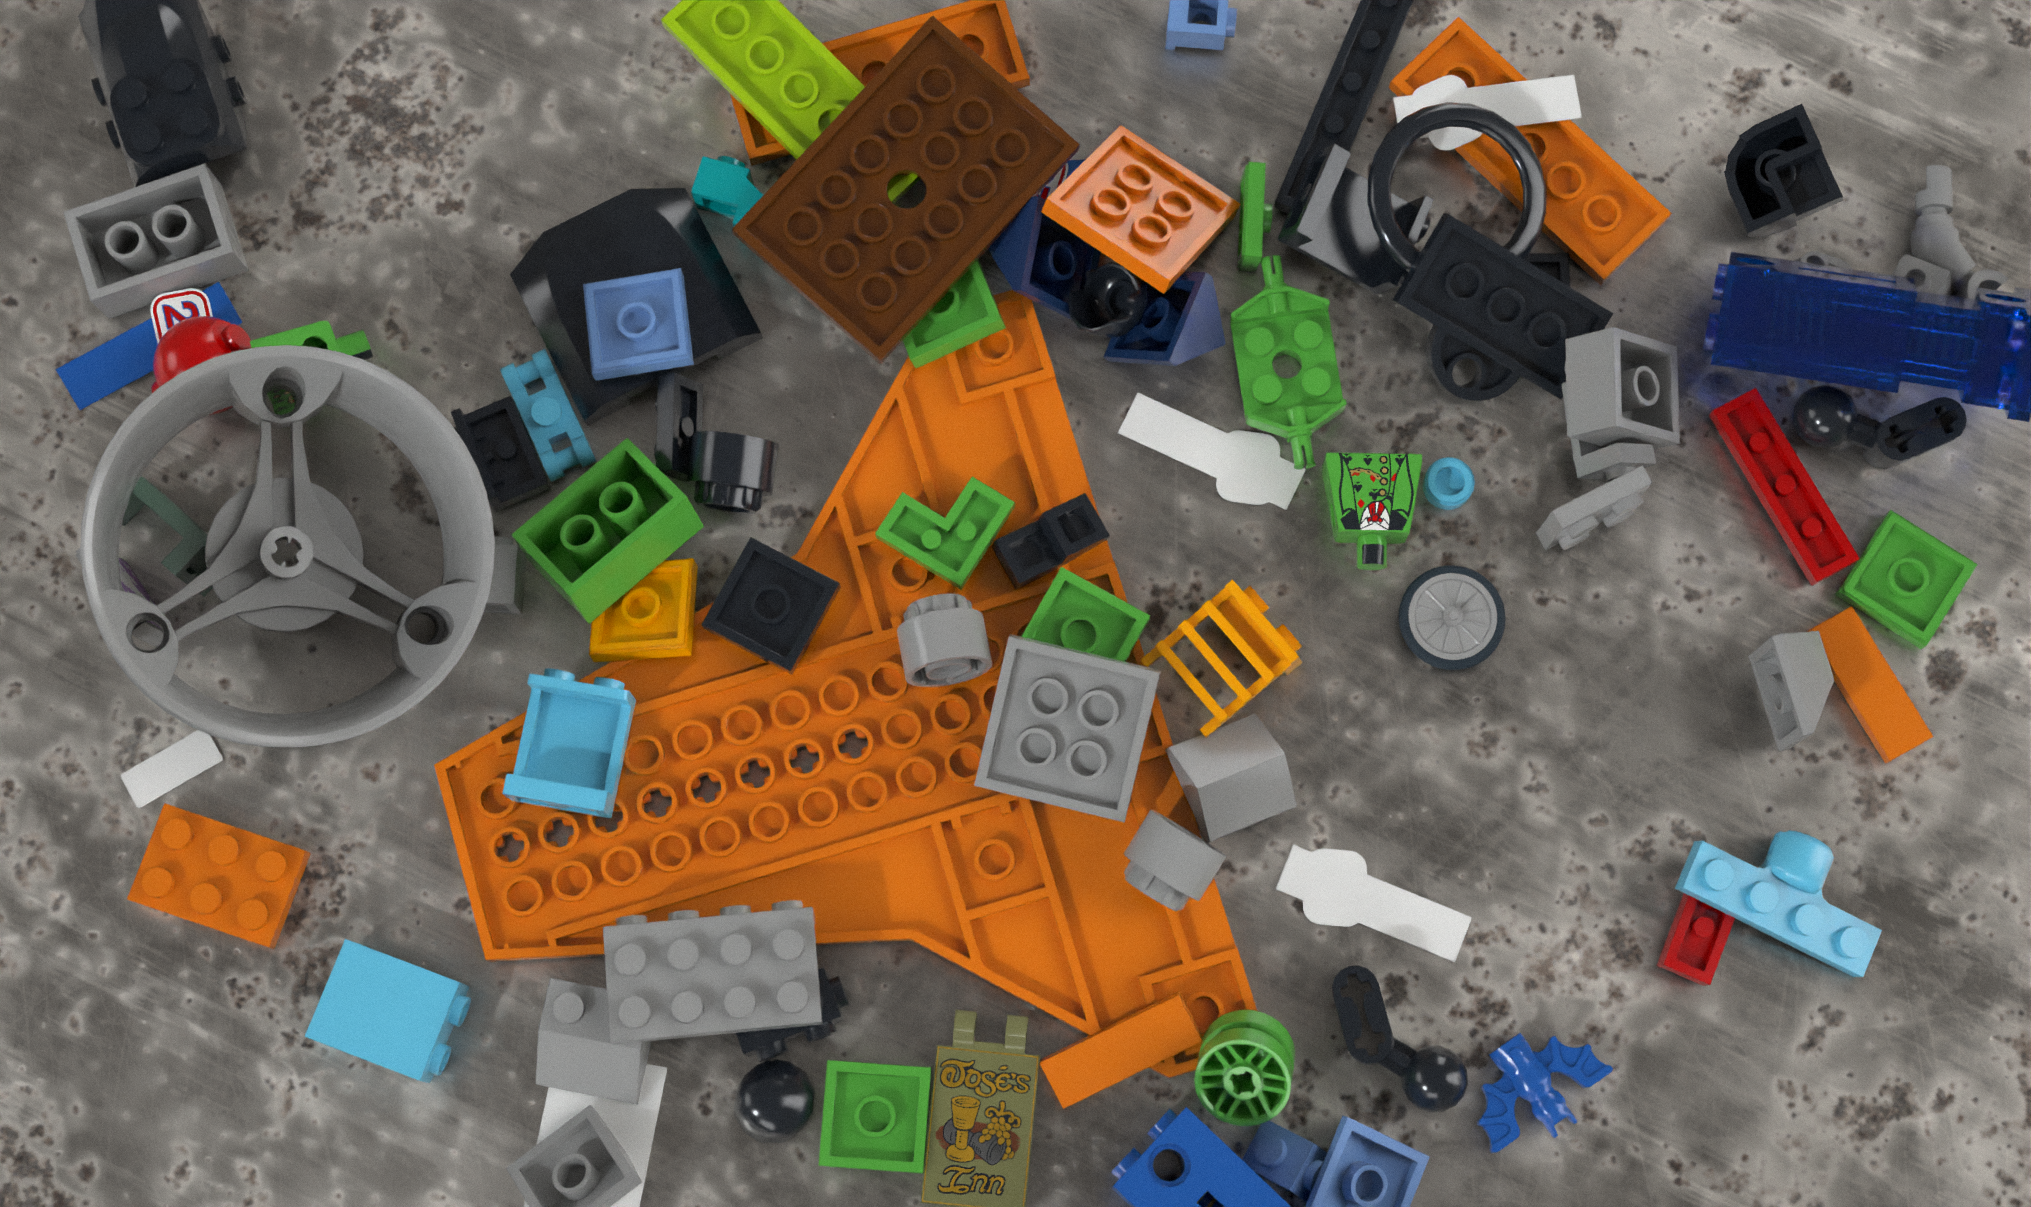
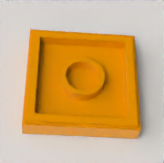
[589,558,698,663]

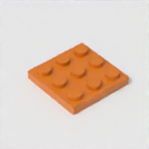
[1041,125,1241,294]

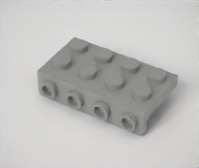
[603,900,823,1045]

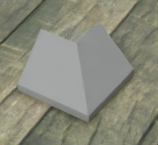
[1749,631,1835,752]

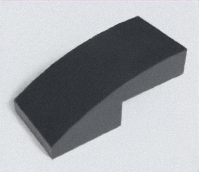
[992,493,1110,590]

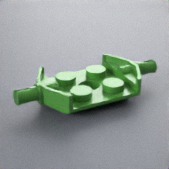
[1230,255,1347,470]

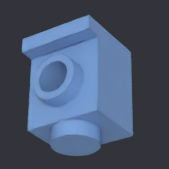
[1165,0,1237,50]

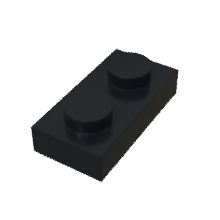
[654,373,703,482]

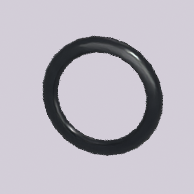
[1367,102,1547,272]

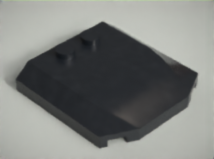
[510,188,763,426]

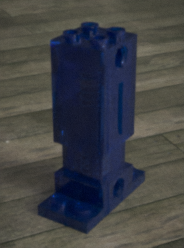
[1703,252,2031,422]

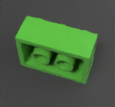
[511,438,704,624]

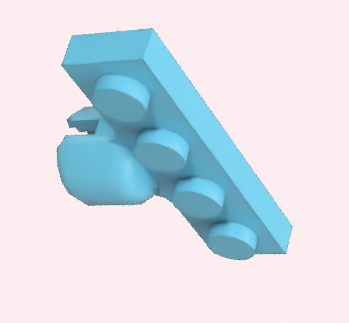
[1675,830,1882,977]

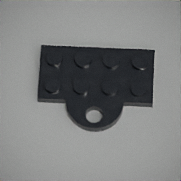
[1392,213,1614,401]

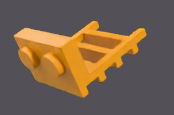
[1140,579,1302,738]

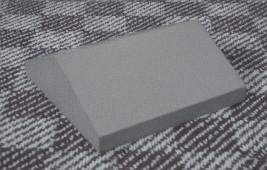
[1165,713,1297,843]
[506,1105,642,1207]

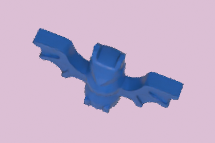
[1477,1033,1613,1153]

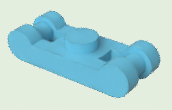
[500,349,597,482]

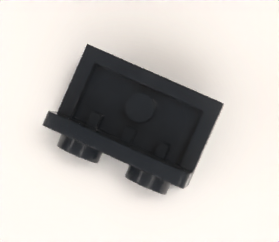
[451,396,551,511]

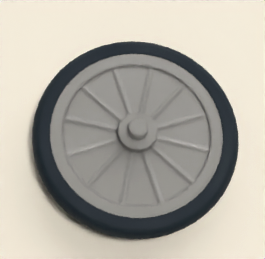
[1399,565,1506,670]

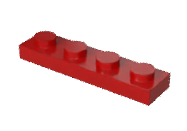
[1709,388,1860,586]

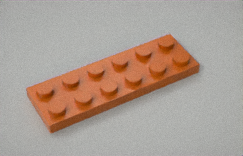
[730,0,1030,166]
[1389,17,1672,286]

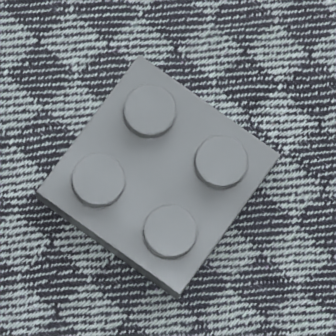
[1536,465,1652,550]

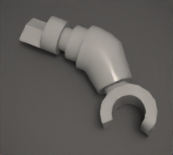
[1910,165,2009,334]

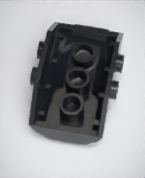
[78,0,247,187]

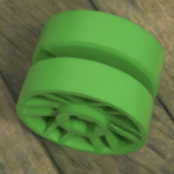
[1194,1010,1295,1126]

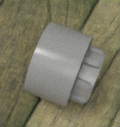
[897,594,992,687]
[1123,809,1227,911]

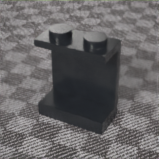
[1277,144,1434,294]

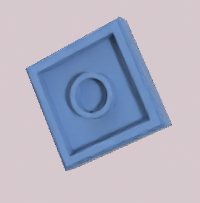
[583,268,694,381]

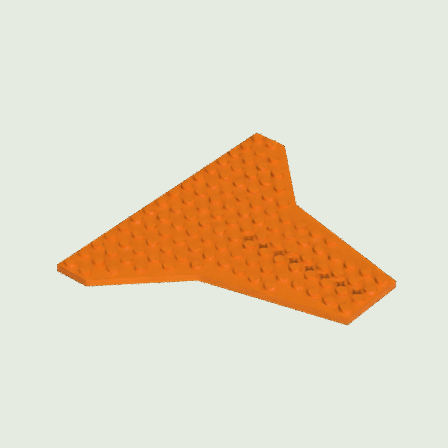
[434,289,1257,1079]

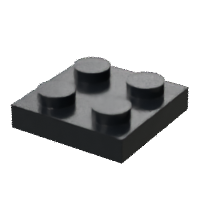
[701,537,841,675]

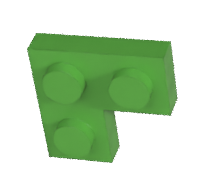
[875,477,1015,590]

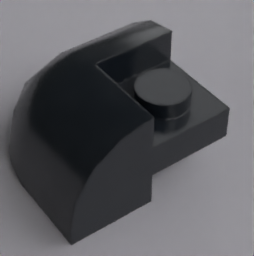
[1724,104,1843,238]

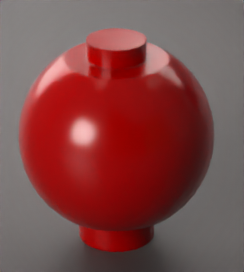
[151,316,251,415]

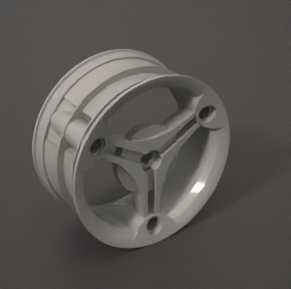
[80,345,495,747]

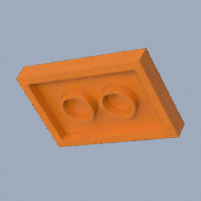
[127,803,311,949]

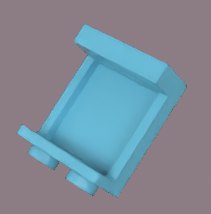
[502,668,636,819]
[304,939,471,1083]

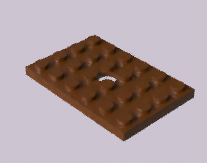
[732,15,1080,365]

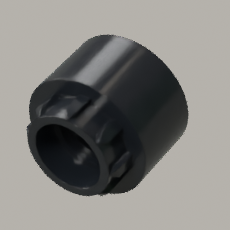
[687,431,779,514]

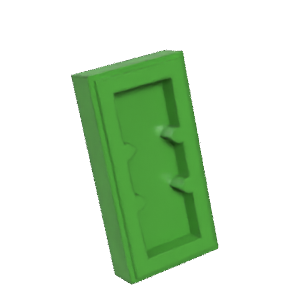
[1237,162,1273,272]

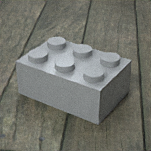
[63,164,249,319]

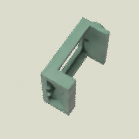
[122,475,212,597]

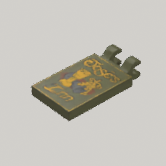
[920,1010,1040,1207]

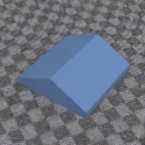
[1305,1115,1430,1207]

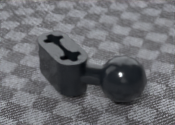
[1793,385,1967,469]
[1332,965,1468,1112]

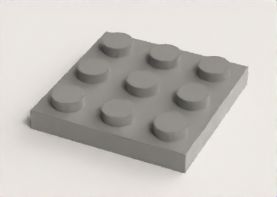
[974,634,1161,822]

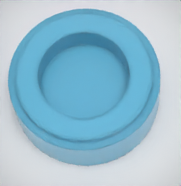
[1423,457,1475,510]

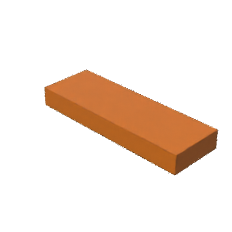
[1807,606,1934,764]
[1040,991,1203,1109]

